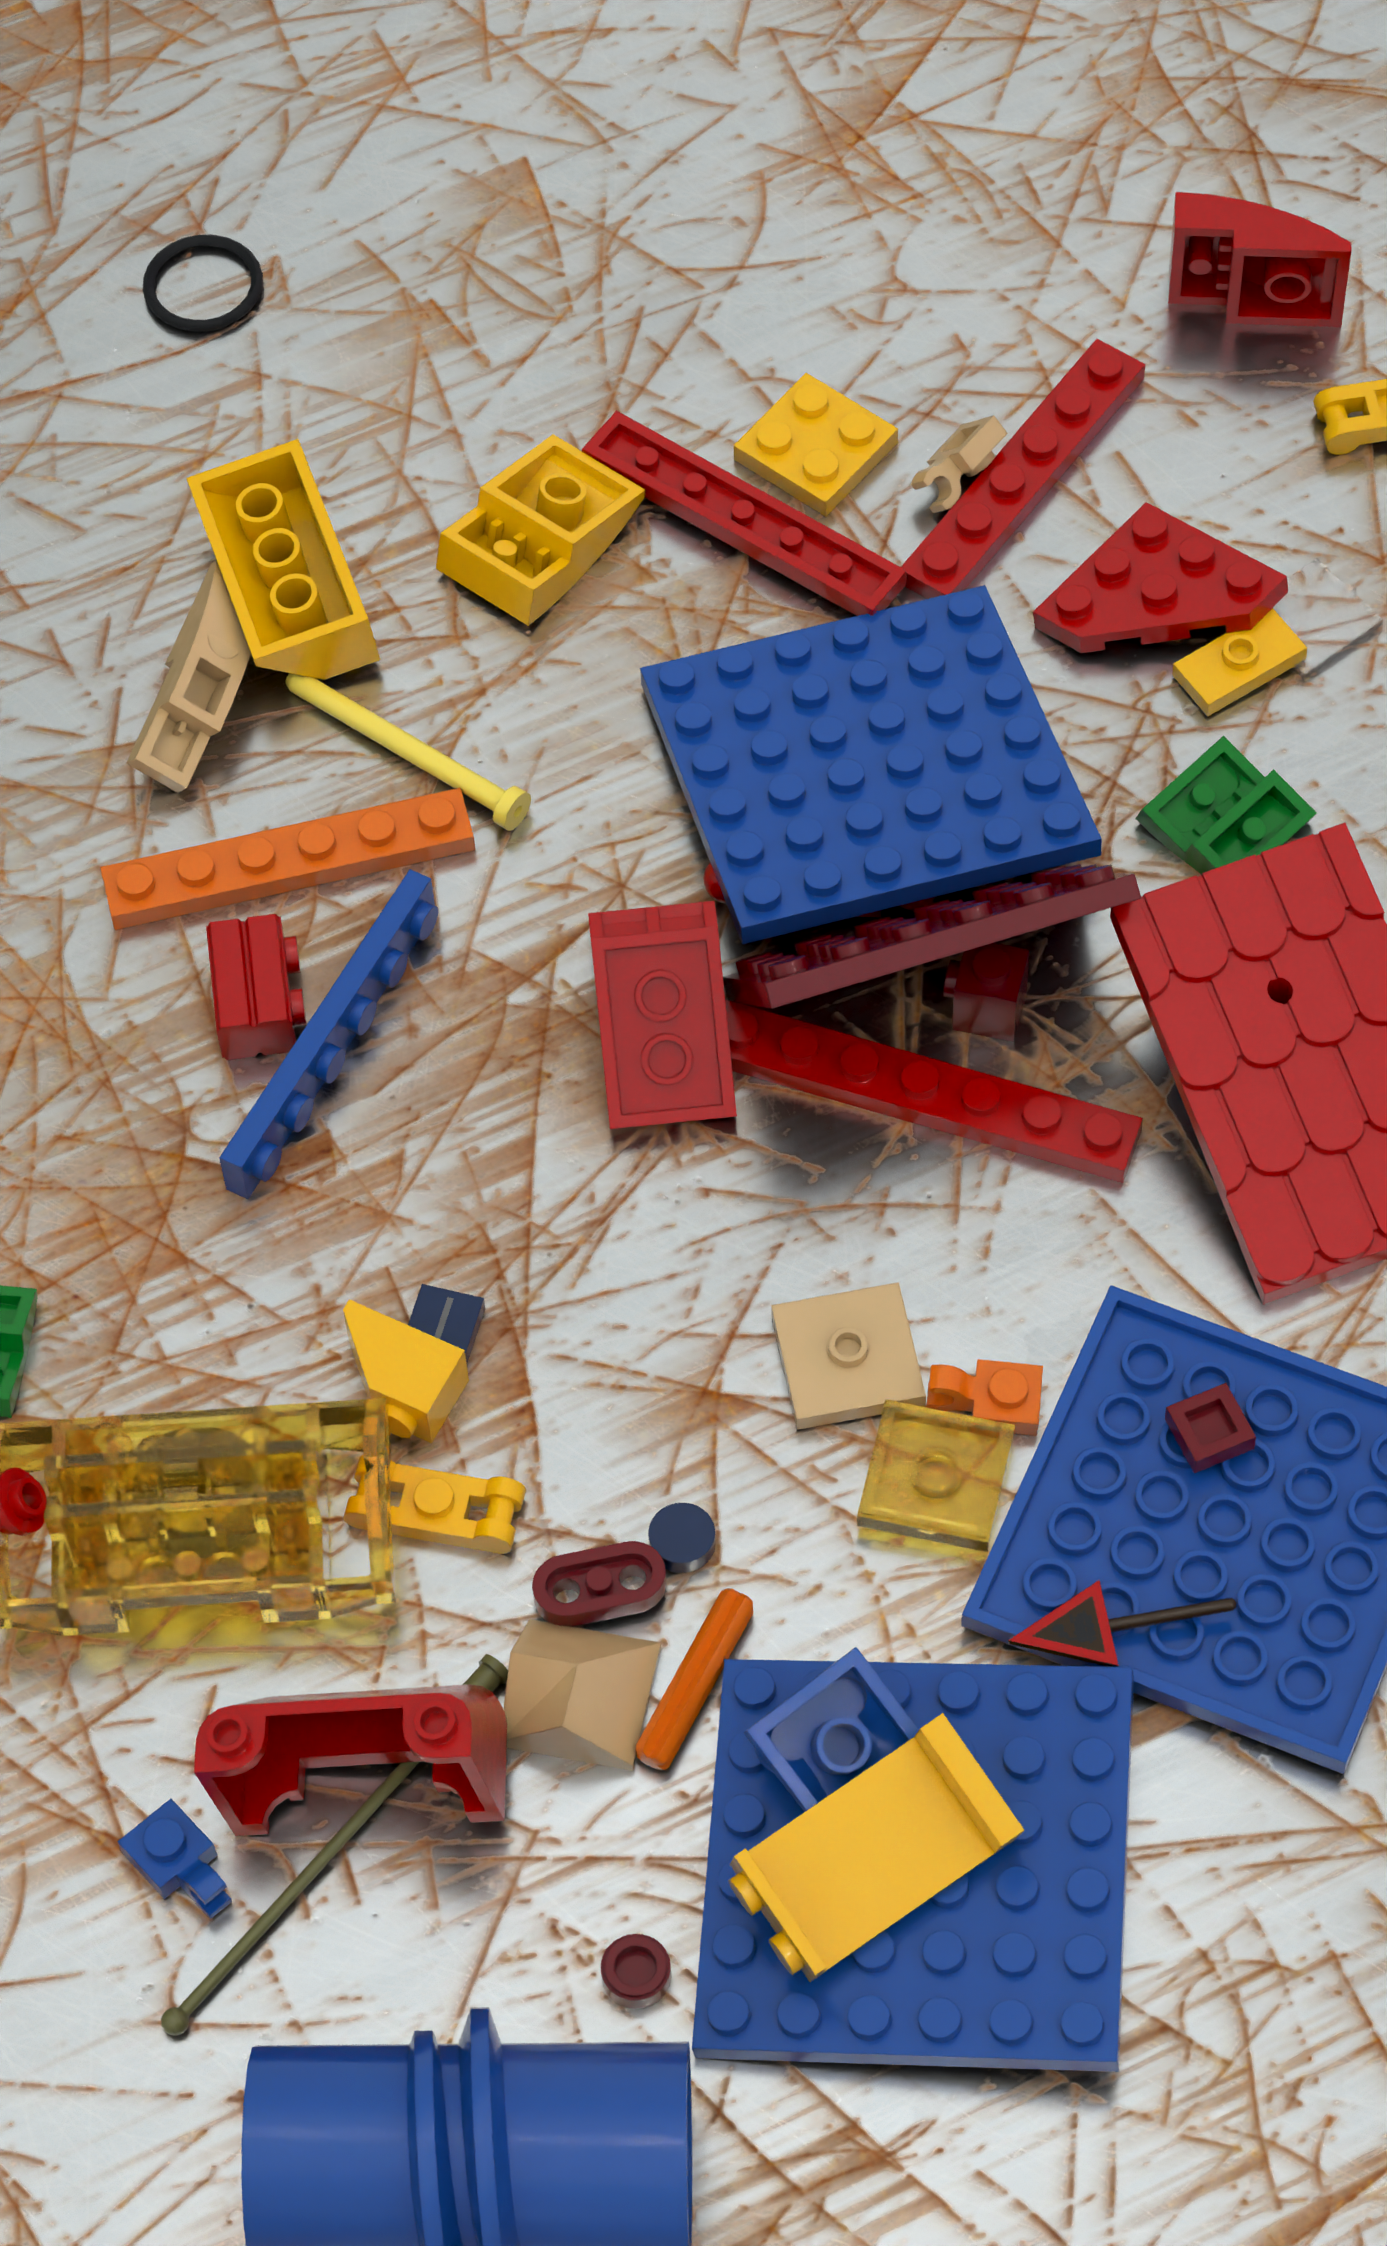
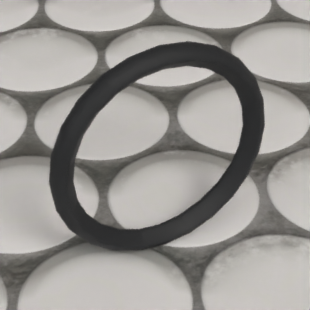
[143,235,263,331]

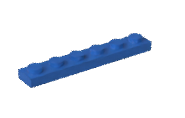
[219,869,438,1199]

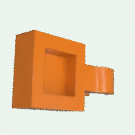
[926,1359,1043,1436]

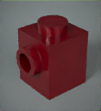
[944,943,1029,1042]

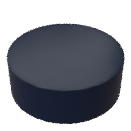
[648,1503,716,1573]

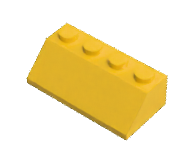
[186,439,381,680]

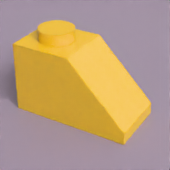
[343,1299,469,1443]

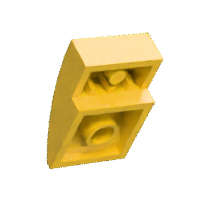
[436,434,645,626]

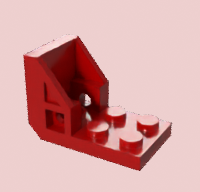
[588,901,737,1129]

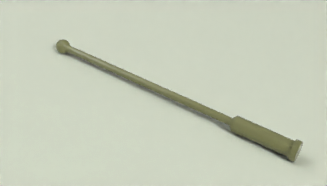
[161,1654,508,2036]

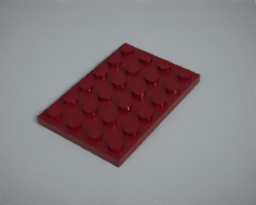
[723,864,1142,1009]

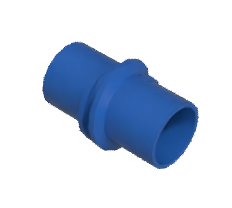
[242,2007,693,2246]

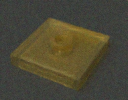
[857,1399,1015,1552]

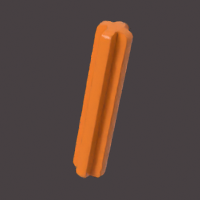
[636,1588,753,1771]

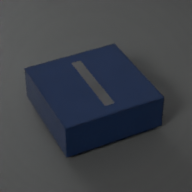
[408,1284,485,1363]

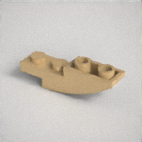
[127,561,251,793]

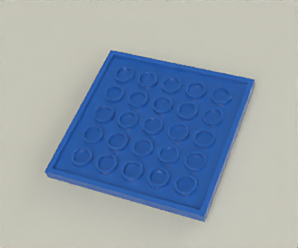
[640,585,1102,945]
[961,1285,1387,1774]
[692,1659,1134,2072]

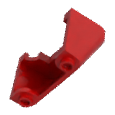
[194,1684,507,1836]

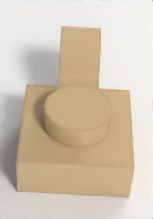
[911,415,1008,513]

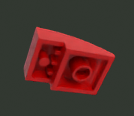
[1168,192,1351,328]

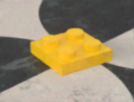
[734,373,898,517]

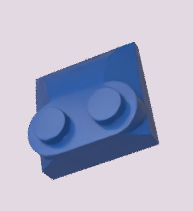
[744,1647,919,1812]

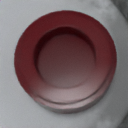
[601,1934,671,2009]

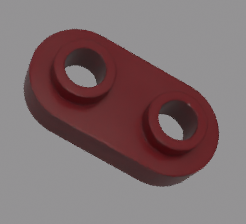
[532,1541,666,1627]

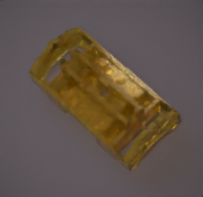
[0,1398,396,1636]

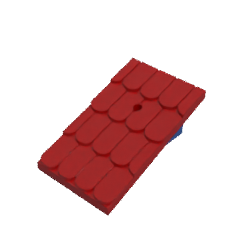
[1110,823,1387,1305]

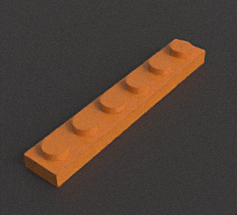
[100,788,475,930]

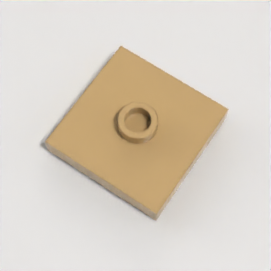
[771,1282,926,1430]

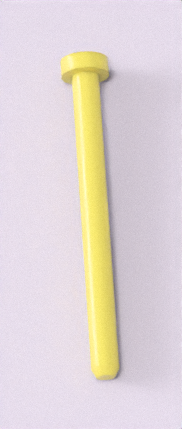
[285,673,531,831]

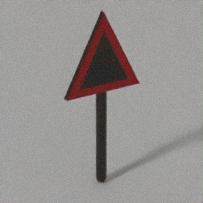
[1008,1580,1237,1667]

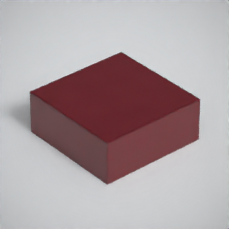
[1165,1383,1256,1473]

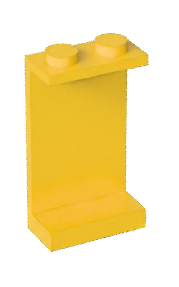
[728,1713,1024,1982]

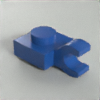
[117,1798,232,1919]

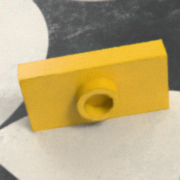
[1172,608,1307,717]

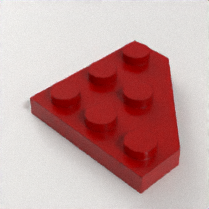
[1033,502,1288,653]

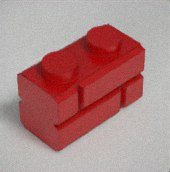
[206,914,307,1060]

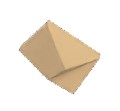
[503,1619,661,1771]

